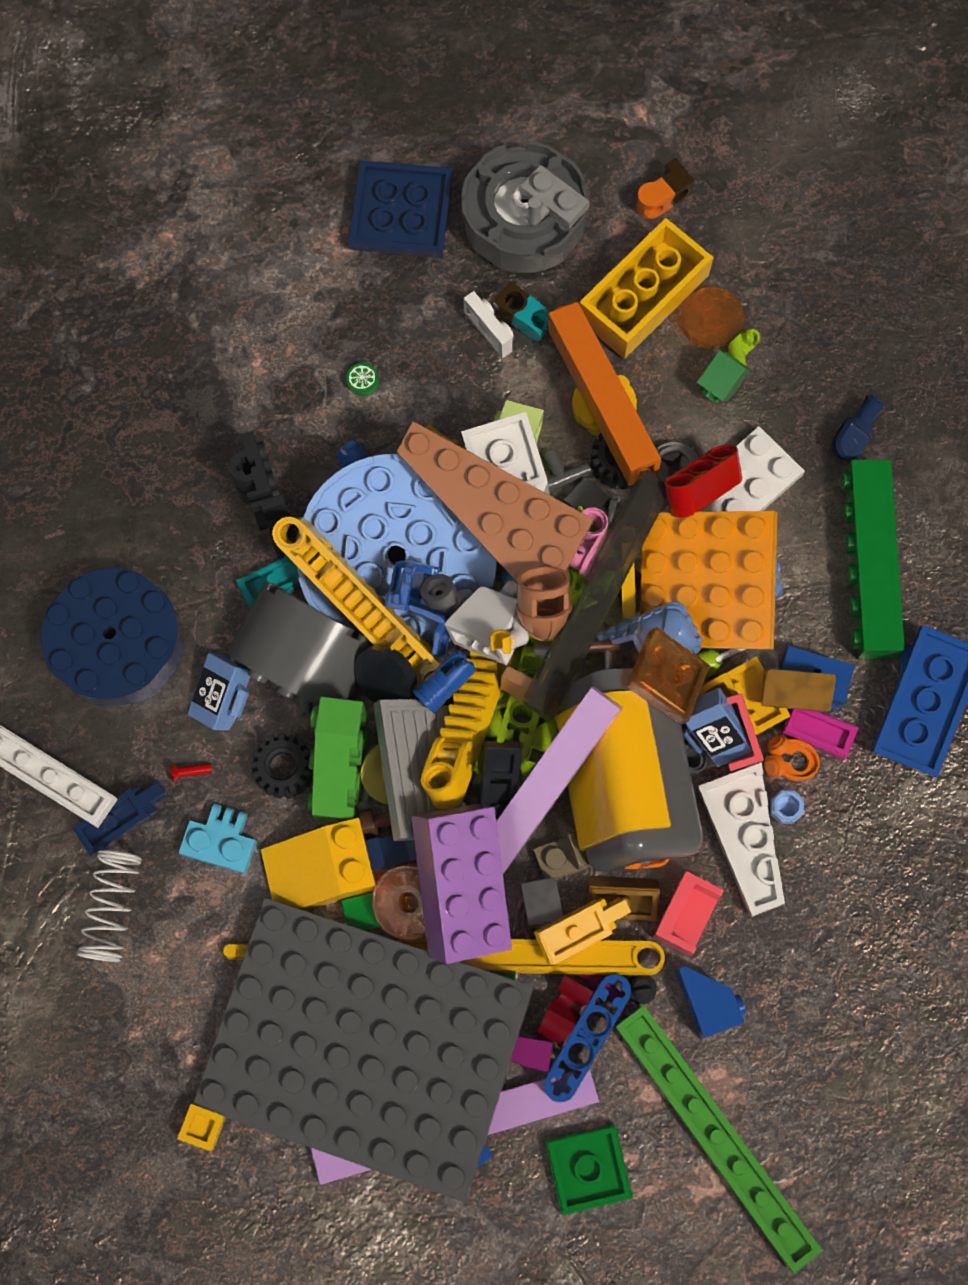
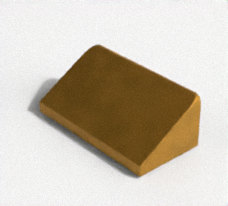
[761,669,836,712]
[588,876,660,922]

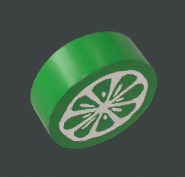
[346,363,379,397]

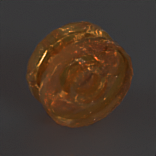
[372,862,426,940]

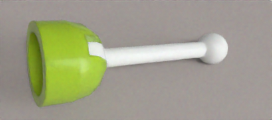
[694,649,746,679]

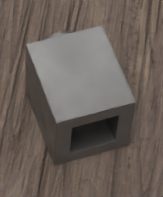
[520,877,563,930]

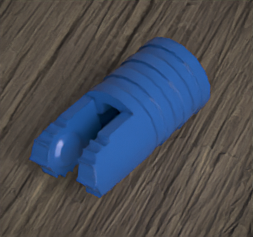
[413,650,476,713]

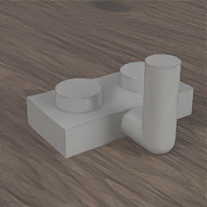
[520,165,590,229]

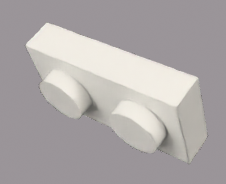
[464,291,514,358]

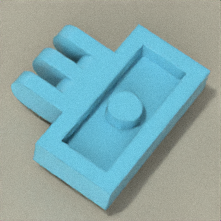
[179,803,257,875]

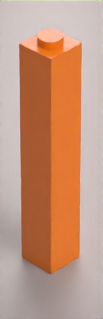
[548,302,661,486]

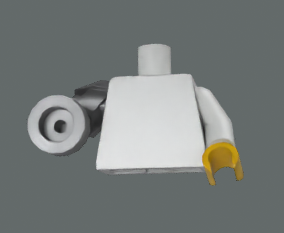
[420,574,529,665]

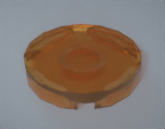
[680,287,745,350]

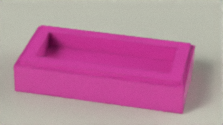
[781,709,858,761]

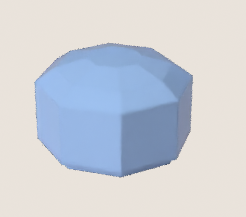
[770,790,804,824]

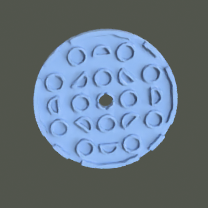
[296,453,497,641]

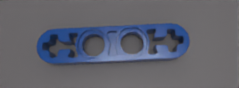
[544,974,631,1103]

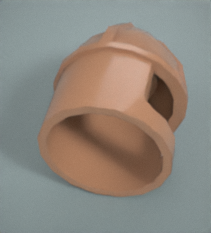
[516,566,572,642]

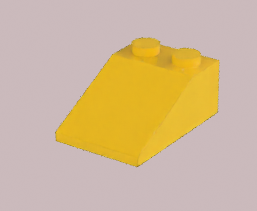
[261,818,378,910]

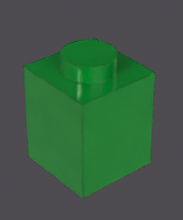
[697,350,751,403]

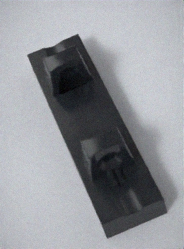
[478,742,522,873]

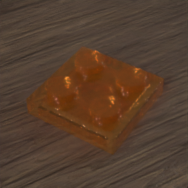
[626,627,710,725]

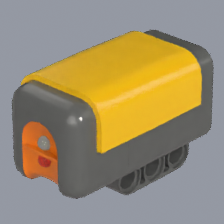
[556,668,707,872]

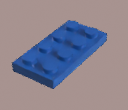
[871,625,968,778]

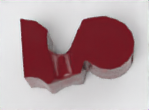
[536,974,594,1048]

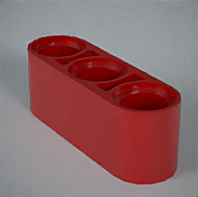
[665,445,743,518]

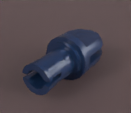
[831,395,885,461]

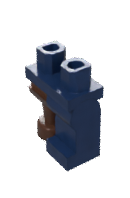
[359,809,417,876]

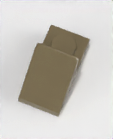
[533,832,592,880]

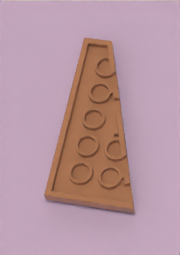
[397,421,595,581]

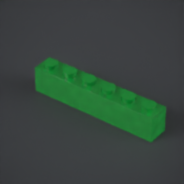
[841,460,905,660]

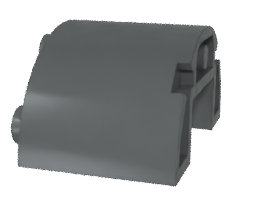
[227,580,373,707]

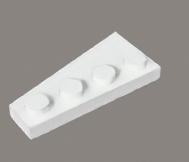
[697,762,785,918]

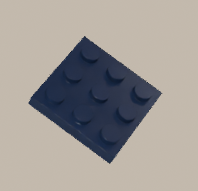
[349,160,453,258]

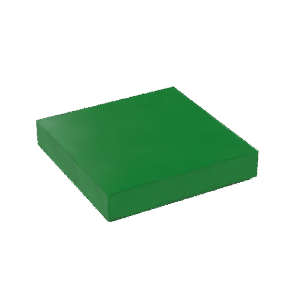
[545,1124,633,1216]

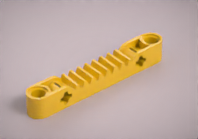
[272,516,444,688]
[421,591,516,810]

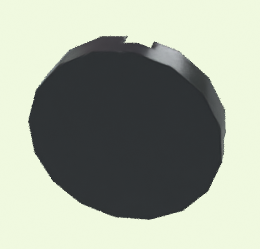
[354,644,417,703]

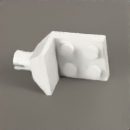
[461,412,549,494]

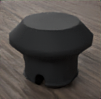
[628,975,657,1005]

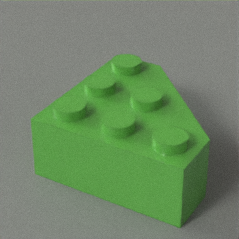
[307,697,370,823]

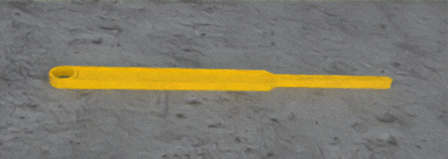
[223,938,665,975]

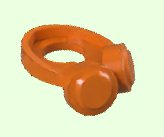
[763,735,820,782]

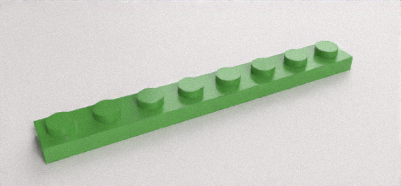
[615,1006,823,1274]

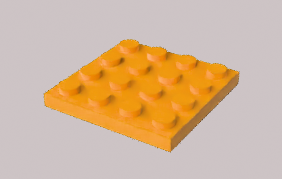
[640,511,778,650]

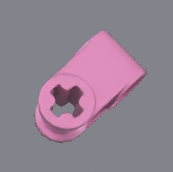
[570,507,608,577]

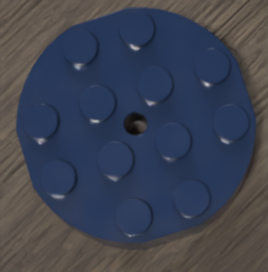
[41,568,184,708]

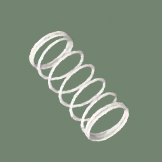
[76,850,142,963]

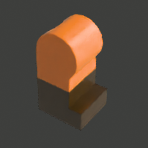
[636,158,695,219]

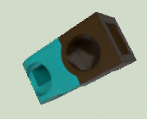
[492,281,550,341]

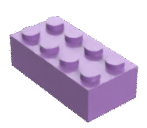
[411,804,512,964]

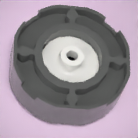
[462,141,588,273]

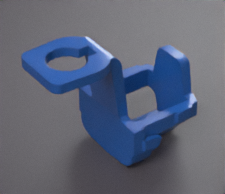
[384,560,450,657]

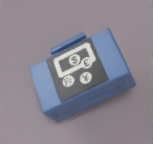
[187,653,250,730]
[682,688,753,767]

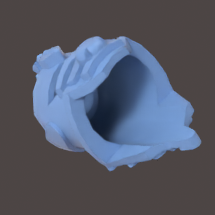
[596,601,702,669]

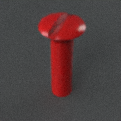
[170,763,212,783]

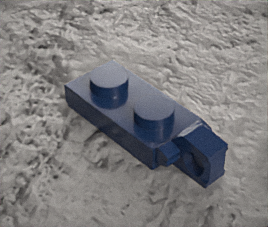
[73,781,169,858]

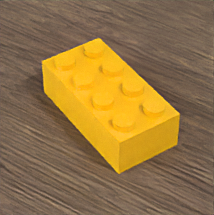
[579,218,714,359]

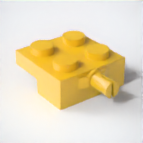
[696,656,791,735]

